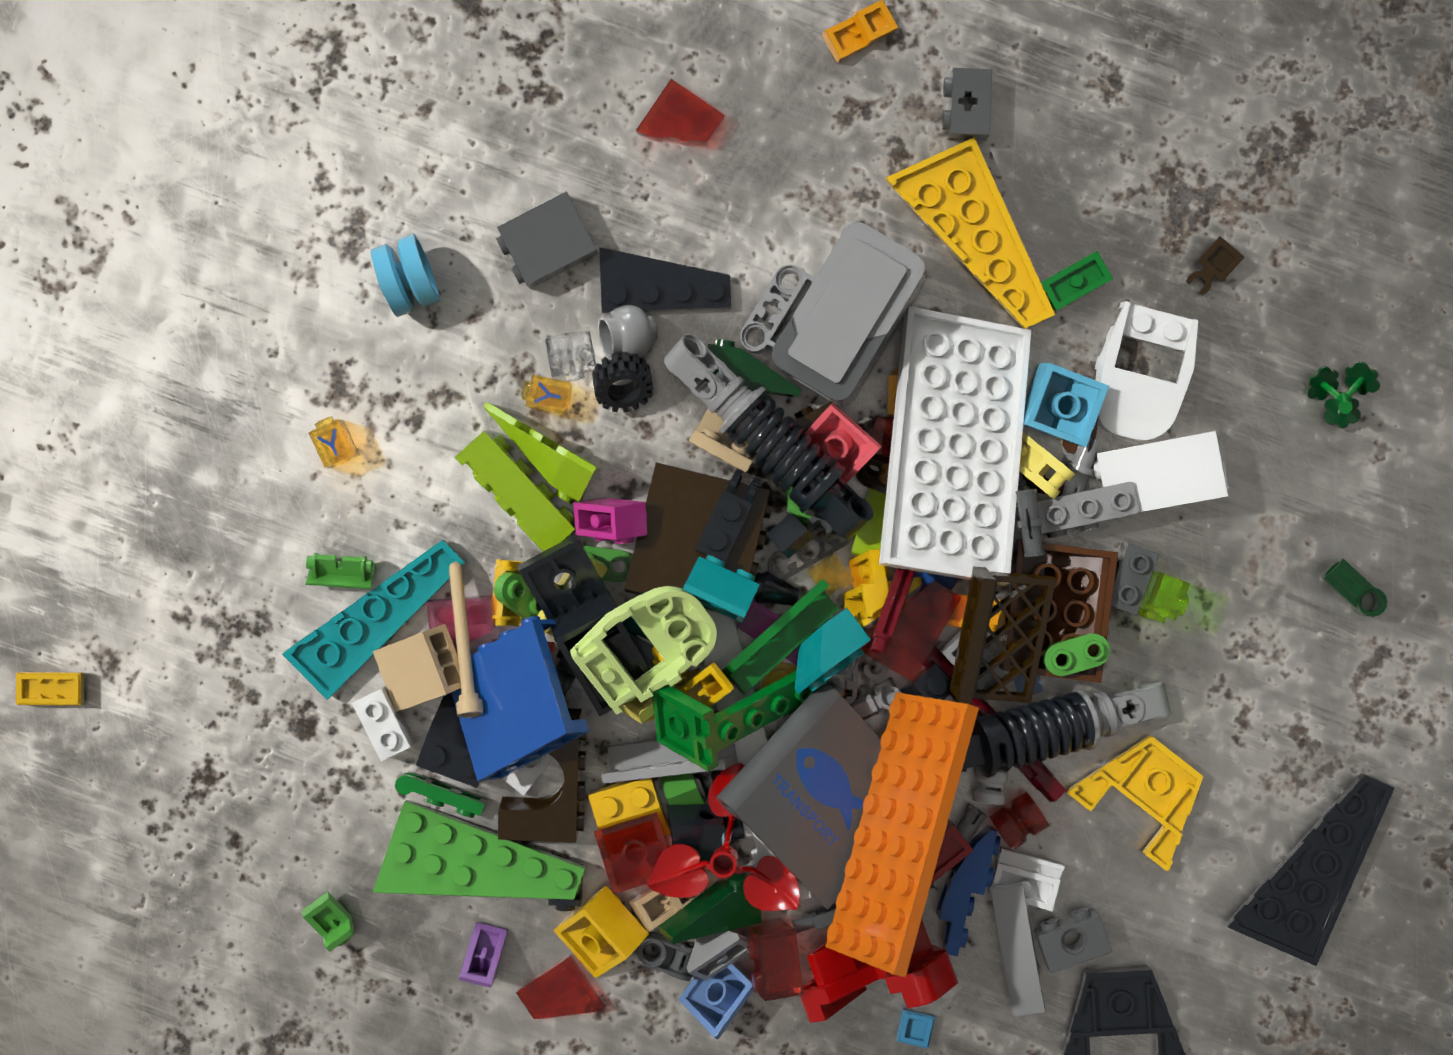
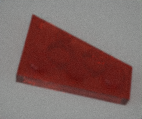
[861,581,962,682]

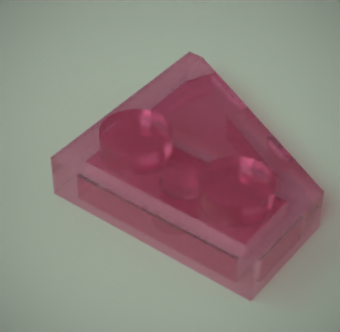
[426,595,496,651]

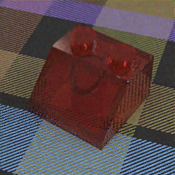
[594,811,670,894]
[747,918,804,1001]

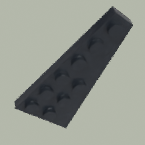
[1224,773,1395,966]

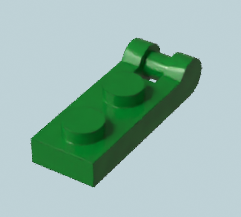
[395,771,489,818]

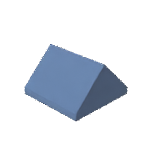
[678,961,757,1039]

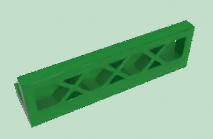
[722,579,839,695]

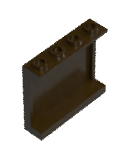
[624,462,774,614]

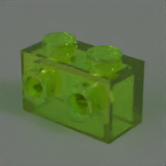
[1139,571,1190,624]

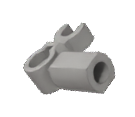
[849,657,901,720]

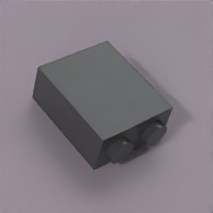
[496,191,599,289]

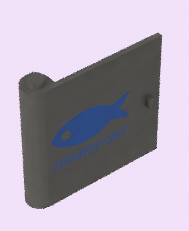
[716,681,881,910]

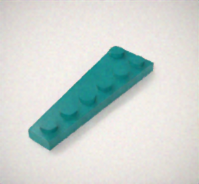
[282,540,467,700]

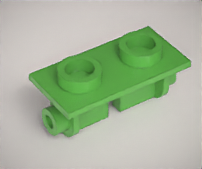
[306,553,376,589]

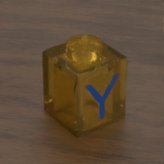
[522,375,573,416]
[308,416,360,469]

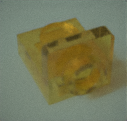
[808,553,854,596]

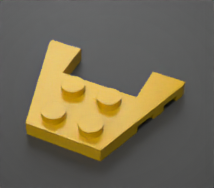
[1066,735,1203,872]

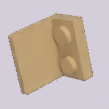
[689,409,756,473]

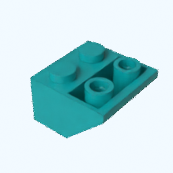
[795,608,871,694]

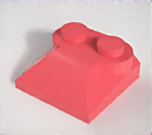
[804,402,882,483]

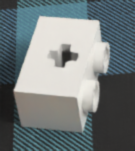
[352,686,416,762]

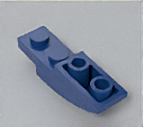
[936,825,1001,956]

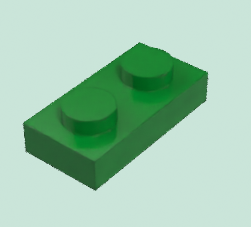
[1041,250,1113,312]

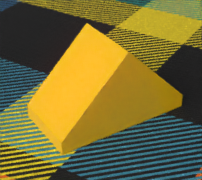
[678,662,734,707]

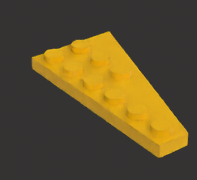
[885,137,1055,329]

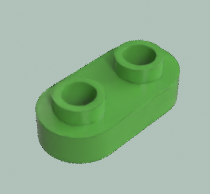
[583,546,632,582]
[494,572,541,619]
[1043,633,1110,676]

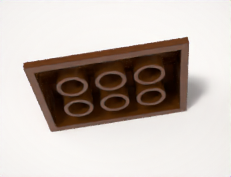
[999,540,1118,683]

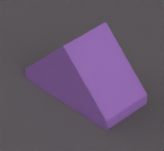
[459,922,507,988]

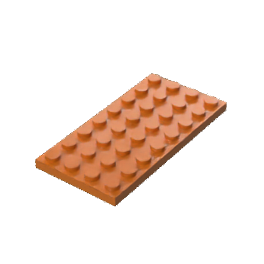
[825,692,979,978]

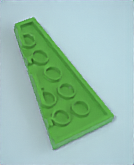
[372,800,587,900]

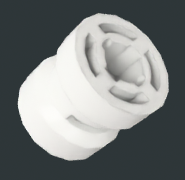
[972,768,1009,805]

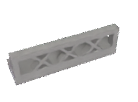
[601,740,738,784]

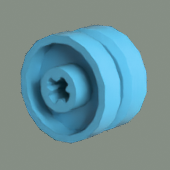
[370,234,440,317]

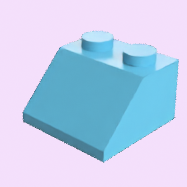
[1023,363,1109,447]

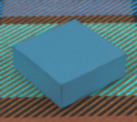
[896,1007,935,1048]

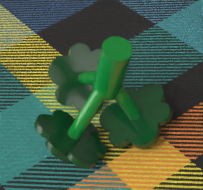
[1306,361,1380,429]

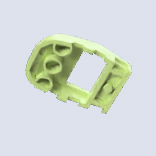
[570,586,717,715]

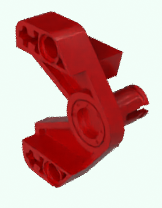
[798,919,958,1023]

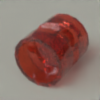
[988,791,1050,851]

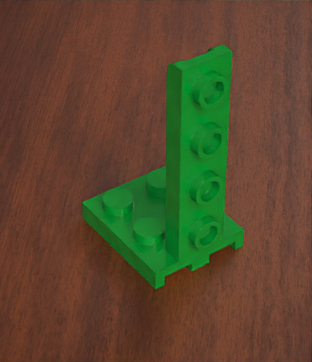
[652,671,812,772]

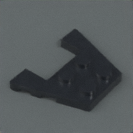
[1063,967,1186,1055]

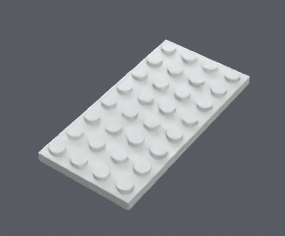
[879,306,1031,586]

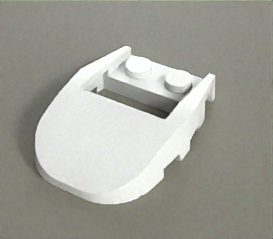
[1094,301,1198,441]

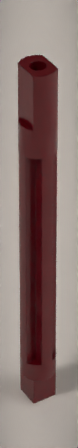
[895,611,1067,802]

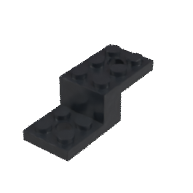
[517,535,650,716]

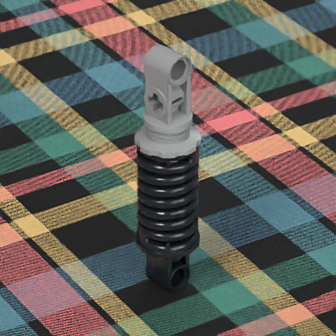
[664,334,873,539]
[962,682,1171,778]

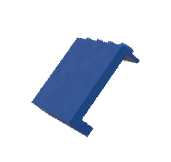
[451,616,590,781]

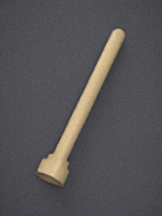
[449,562,484,718]

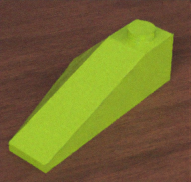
[483,401,601,504]

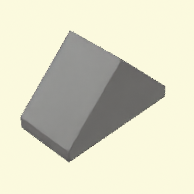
[687,931,757,981]

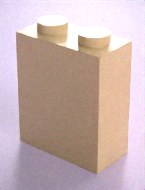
[372,624,461,712]

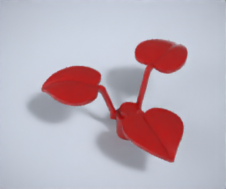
[648,762,800,911]

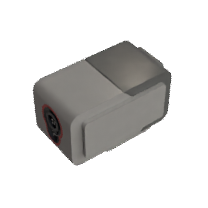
[740,222,925,408]

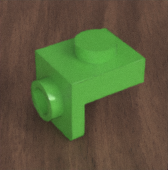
[302,892,355,952]

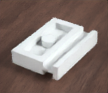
[988,847,1065,911]

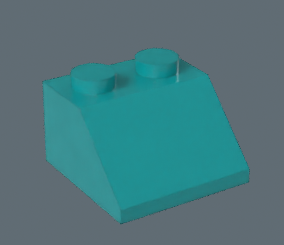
[682,555,760,623]

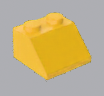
[588,778,671,853]
[553,886,649,978]

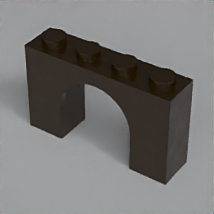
[498,708,587,843]

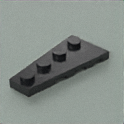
[599,247,731,313]

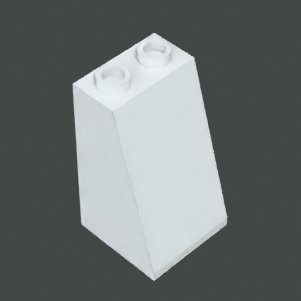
[1093,430,1231,512]

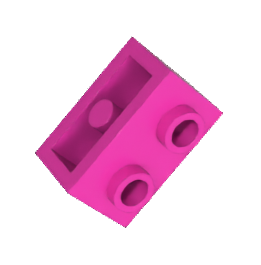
[574,498,647,544]

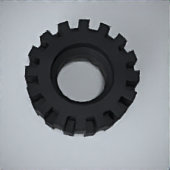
[592,352,653,413]

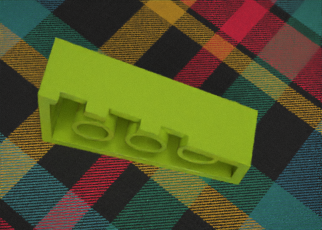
[454,431,575,551]

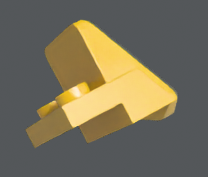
[842,549,922,631]

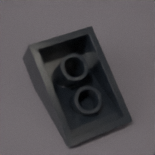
[416,693,482,788]

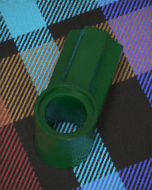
[1322,558,1388,617]

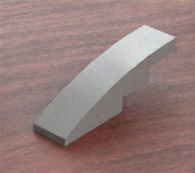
[990,882,1045,1017]

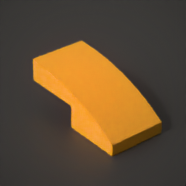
[822,0,898,63]

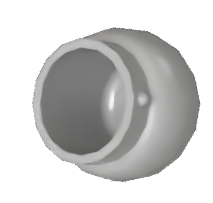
[598,305,657,359]

